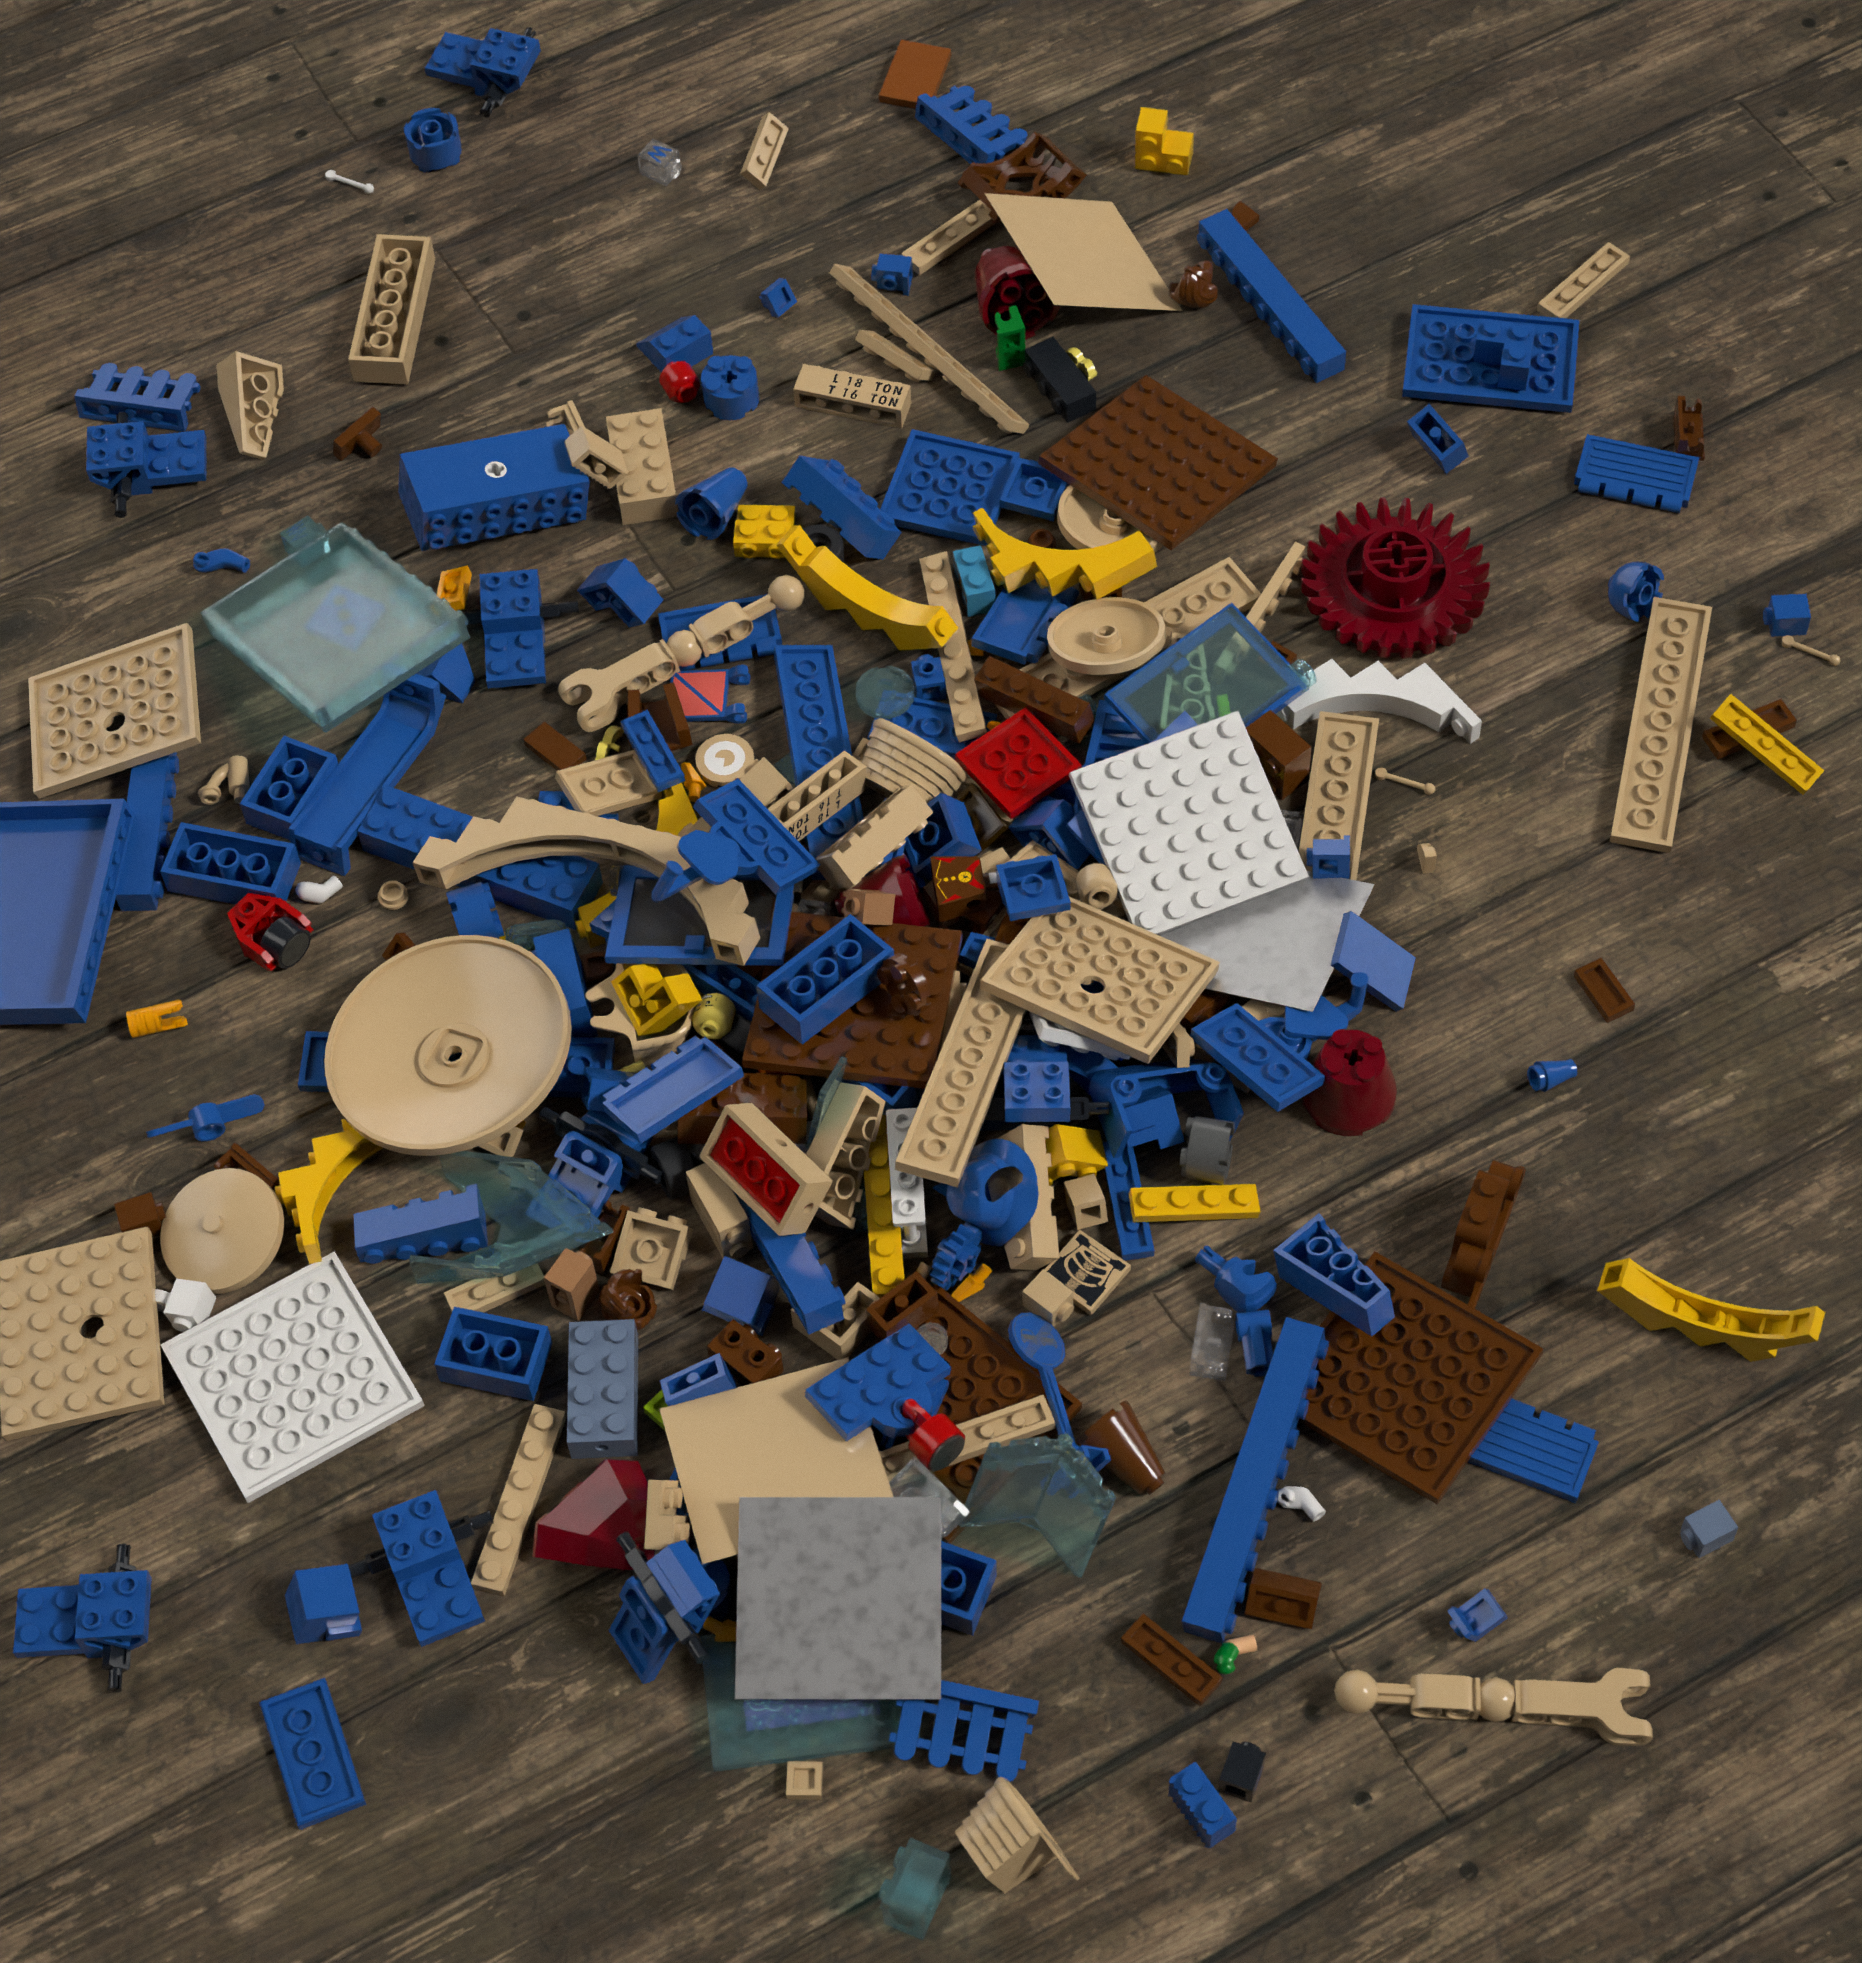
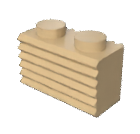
[565,426,629,489]

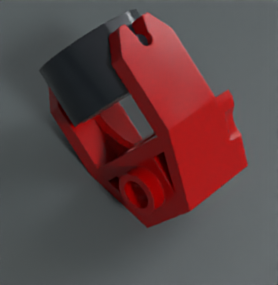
[227,893,314,972]

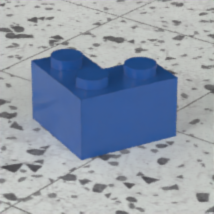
[1473,318,1536,391]
[577,558,663,628]
[1008,799,1090,869]

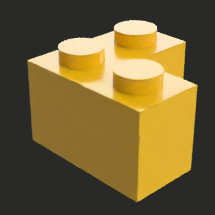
[1135,107,1194,176]
[611,964,702,1036]
[1045,1124,1108,1186]

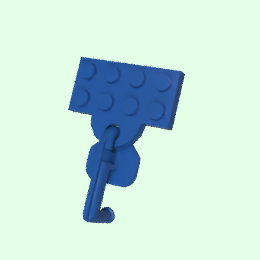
[651,779,821,903]
[1190,972,1369,1112]

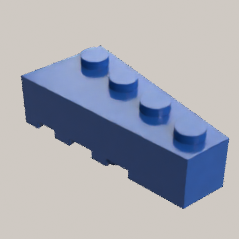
[781,455,902,559]
[354,1184,488,1264]
[1273,1213,1395,1337]

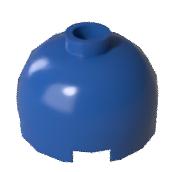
[1608,561,1664,622]

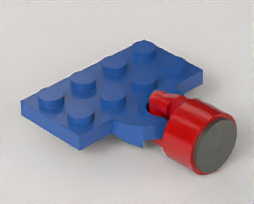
[805,1323,965,1471]

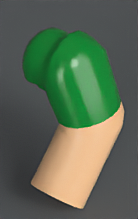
[1214,1634,1257,1674]

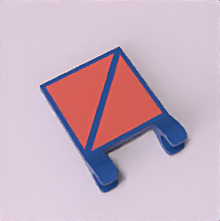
[670,665,751,724]

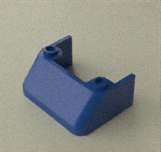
[1088,1057,1244,1158]

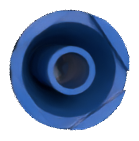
[675,467,748,540]

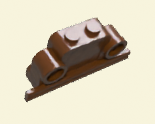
[1441,1160,1526,1309]

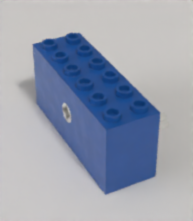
[398,424,590,551]

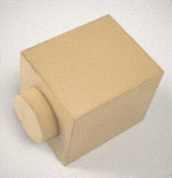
[1064,1174,1108,1230]
[1022,1269,1074,1327]

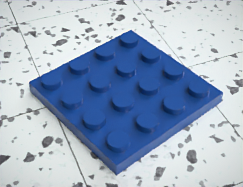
[880,429,1020,546]

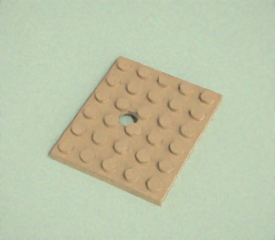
[28,623,201,799]
[980,897,1220,1064]
[0,1227,165,1441]

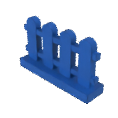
[915,86,1027,164]
[74,363,201,431]
[888,1680,1039,1782]

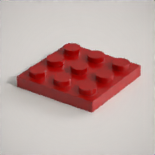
[955,707,1082,819]

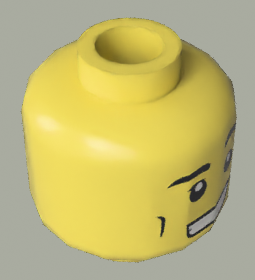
[692,993,736,1040]

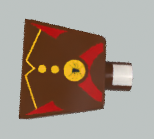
[930,856,999,922]

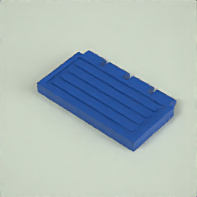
[1574,434,1699,513]
[971,579,1079,665]
[658,594,782,671]
[601,1036,744,1144]
[1468,1399,1599,1503]

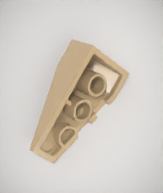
[217,351,284,460]

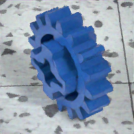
[930,1222,983,1290]

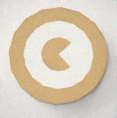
[695,734,754,787]

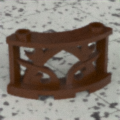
[957,132,1087,223]

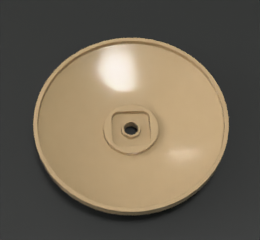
[324,935,572,1156]

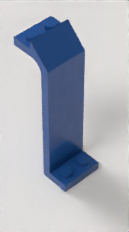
[288,663,447,876]

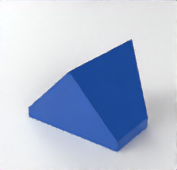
[416,630,475,704]

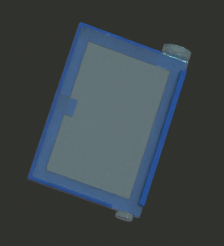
[1104,602,1317,744]

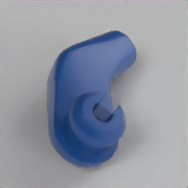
[193,548,250,573]

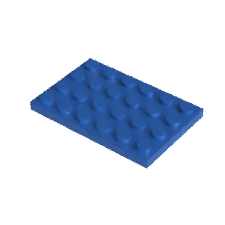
[1402,304,1580,413]

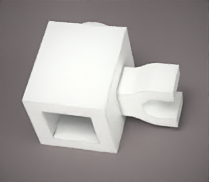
[155,1278,216,1332]

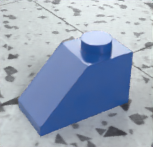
[660,1353,737,1406]

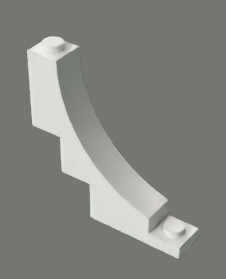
[1276,659,1482,744]

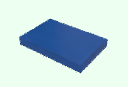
[1331,911,1416,1012]

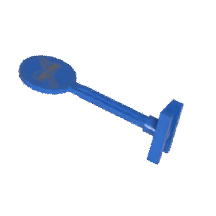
[1008,1313,1111,1495]

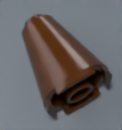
[1076,1400,1165,1495]

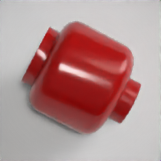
[659,361,700,403]

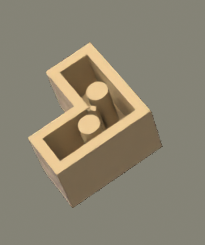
[791,1282,880,1360]

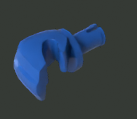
[1195,1245,1277,1313]

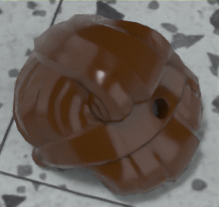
[1169,260,1218,308]
[599,1269,657,1330]

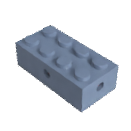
[567,1319,638,1459]

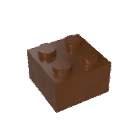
[1246,710,1312,800]

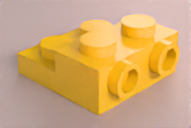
[733,505,796,559]

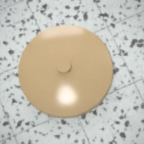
[1057,485,1163,553]
[1047,597,1166,675]
[160,1168,284,1294]

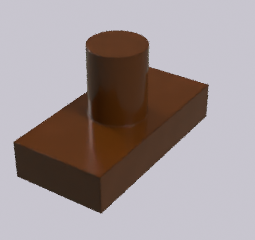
[333,407,382,461]

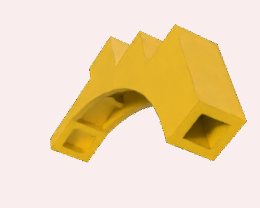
[972,507,1157,600]
[275,1119,383,1264]
[1597,1258,1825,1362]

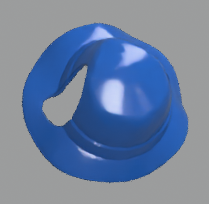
[946,1139,1039,1247]

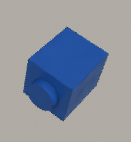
[1763,594,1811,637]

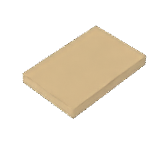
[555,750,663,816]

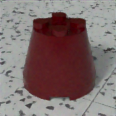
[975,246,1060,339]
[835,854,931,927]
[1301,1029,1397,1136]

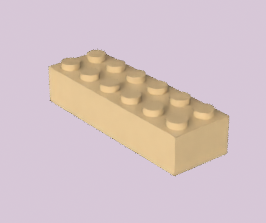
[348,234,435,384]

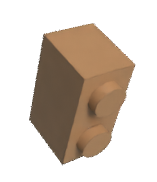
[544,1248,600,1321]

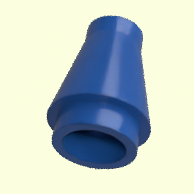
[1527,1059,1577,1092]

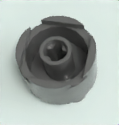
[1180,1116,1235,1185]

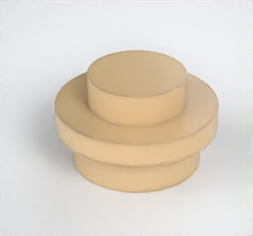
[378,881,409,910]

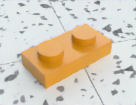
[434,565,472,615]

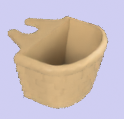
[861,718,968,803]
[585,963,696,1066]
[955,1777,1080,1894]

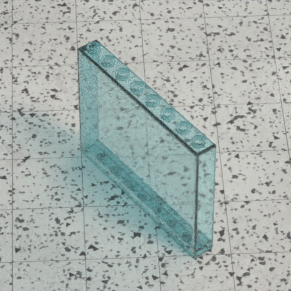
[200,522,470,733]

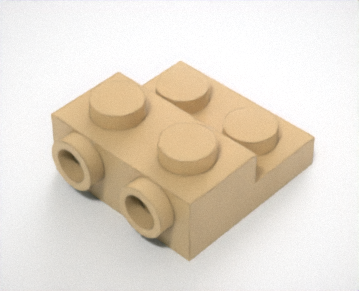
[610,1207,693,1290]
[644,1480,694,1555]

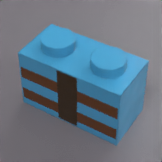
[953,545,995,617]

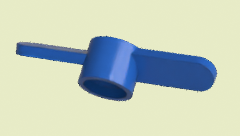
[146,1094,264,1141]

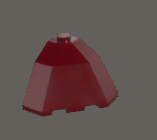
[532,1459,655,1570]

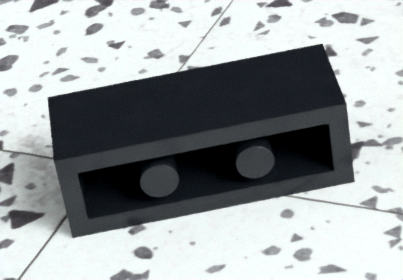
[1023,336,1096,423]

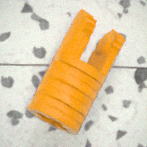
[126,1000,188,1038]

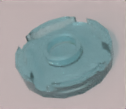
[856,666,914,719]

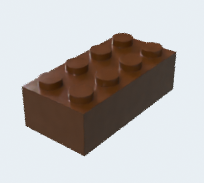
[678,1073,807,1144]

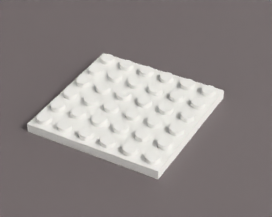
[1069,711,1309,935]
[161,1251,425,1503]

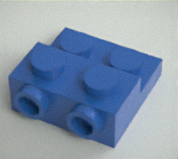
[999,457,1070,521]
[996,854,1071,921]

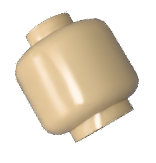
[1076,863,1118,909]

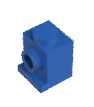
[871,254,913,296]
[911,654,946,701]
[1307,835,1350,879]

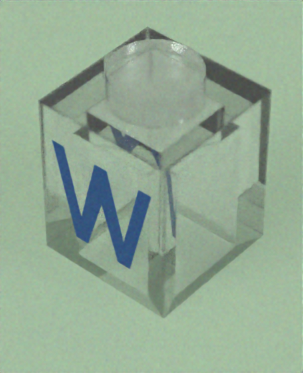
[638,139,682,186]

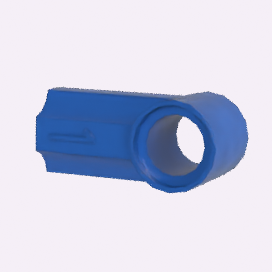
[1235,1310,1273,1377]

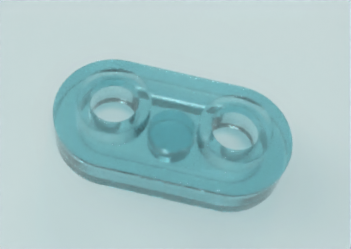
[505,920,566,951]

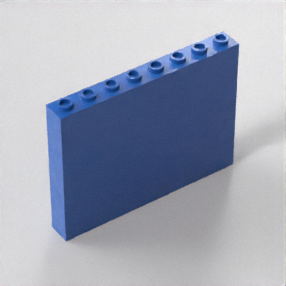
[0,799,135,1025]

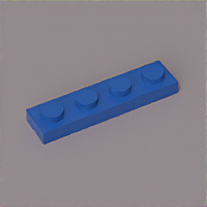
[1103,1142,1155,1261]

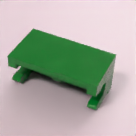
[995,306,1025,371]

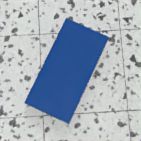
[868,691,997,760]
[259,1678,366,1830]

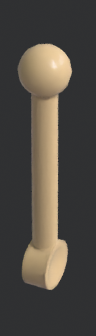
[1781,635,1841,666]
[1375,767,1435,795]

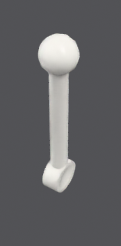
[325,170,374,194]

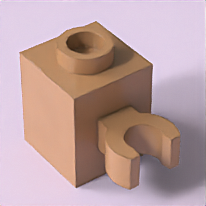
[841,889,895,925]

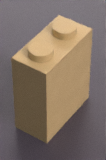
[686,1163,753,1259]

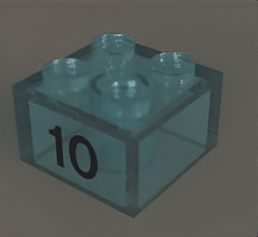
[878,1837,952,1940]

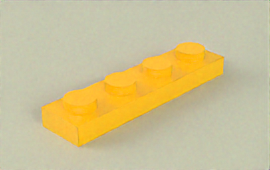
[1710,694,1825,795]
[1129,1184,1261,1222]

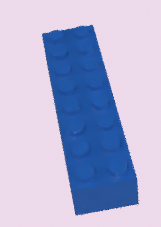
[357,785,603,930]

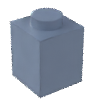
[1680,1500,1738,1558]

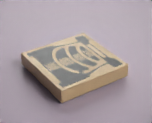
[1044,1230,1131,1316]

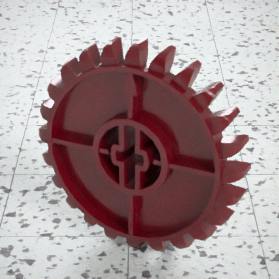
[1301,497,1490,659]

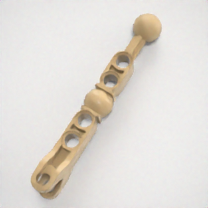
[558,575,804,732]
[1334,1668,1653,1746]

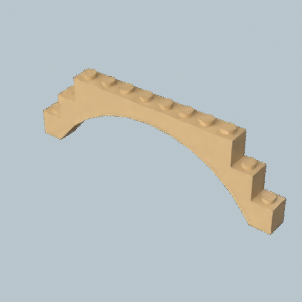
[412,797,760,966]

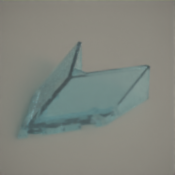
[409,1151,613,1284]
[957,1434,1116,1578]

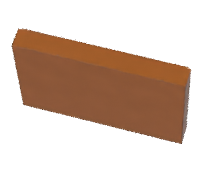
[879,40,951,109]

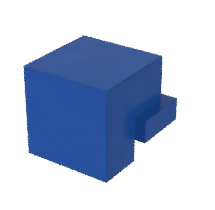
[1124,1085,1185,1149]
[702,1256,780,1336]
[285,1564,362,1644]

